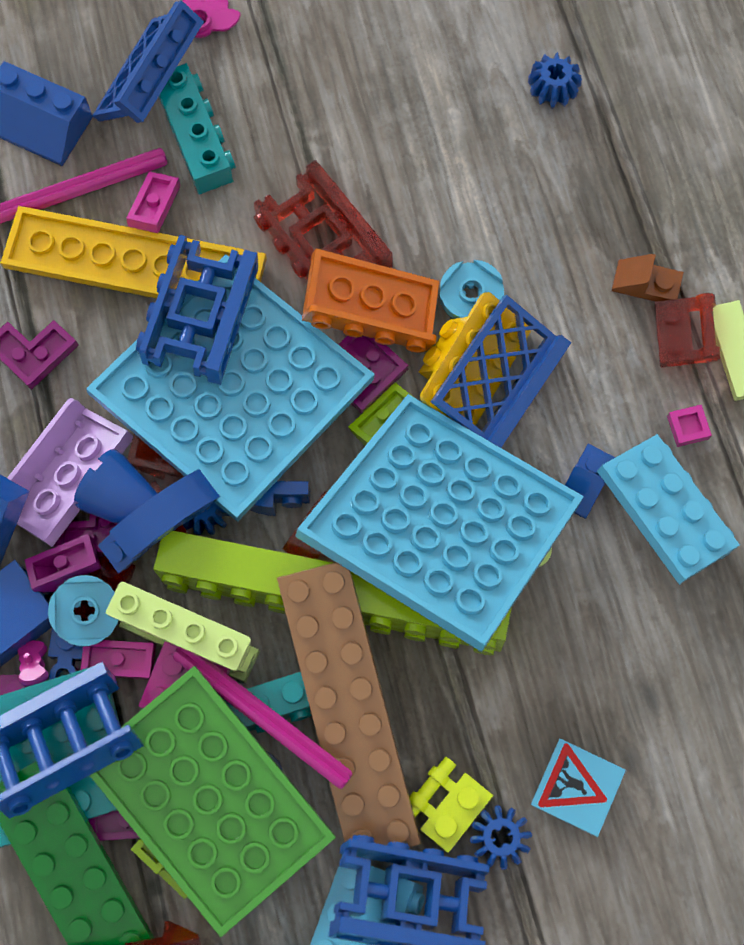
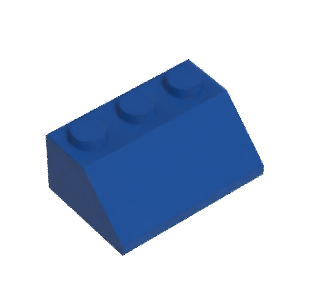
[0,61,93,166]

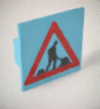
[531,738,626,837]

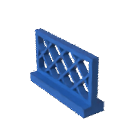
[92,0,204,123]
[430,295,571,448]

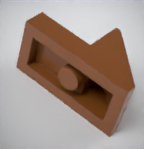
[611,254,684,306]

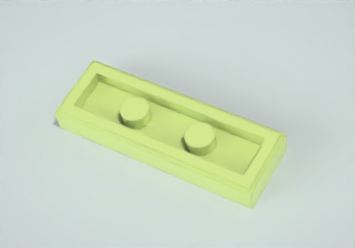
[706,300,744,401]

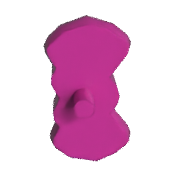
[17,640,49,687]

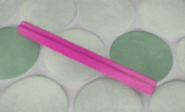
[0,148,167,224]
[173,647,352,789]

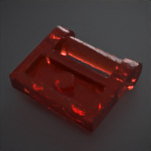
[655,293,721,367]

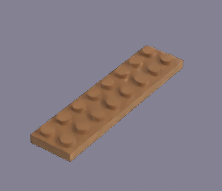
[277,562,421,858]

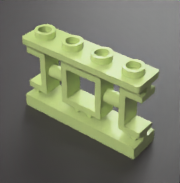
[106,582,260,683]

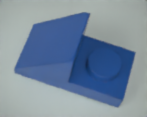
[565,443,616,519]

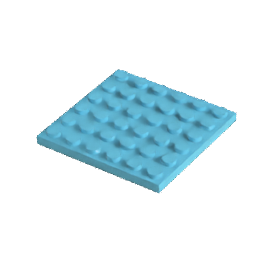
[86,254,375,522]
[296,394,584,652]

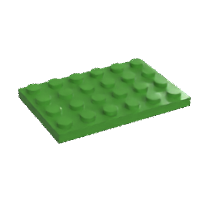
[89,666,336,937]

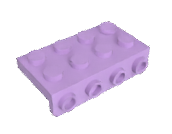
[8,398,135,547]

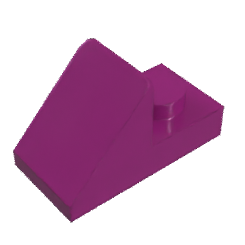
[24,533,101,592]

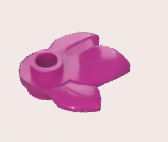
[182,0,241,38]

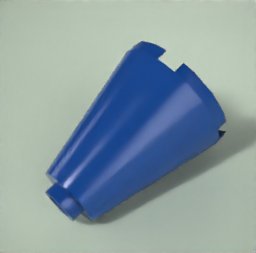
[74,449,158,524]

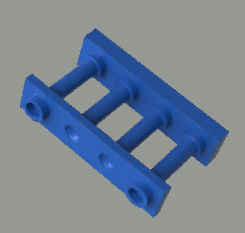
[0,661,144,819]

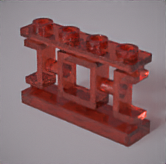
[253,160,393,280]

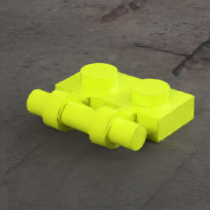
[410,756,493,853]

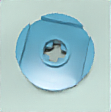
[439,260,504,319]
[48,575,119,646]

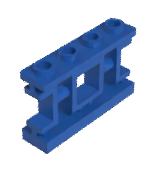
[136,235,259,385]
[329,835,490,945]

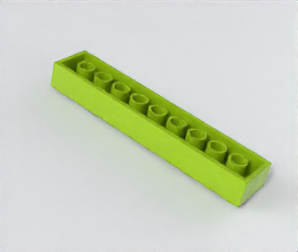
[153,531,512,655]

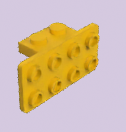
[419,292,531,426]

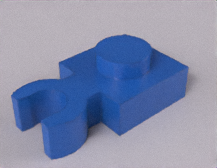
[48,628,83,680]

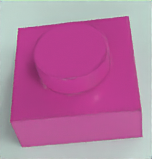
[667,404,712,447]

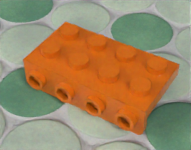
[302,248,439,353]

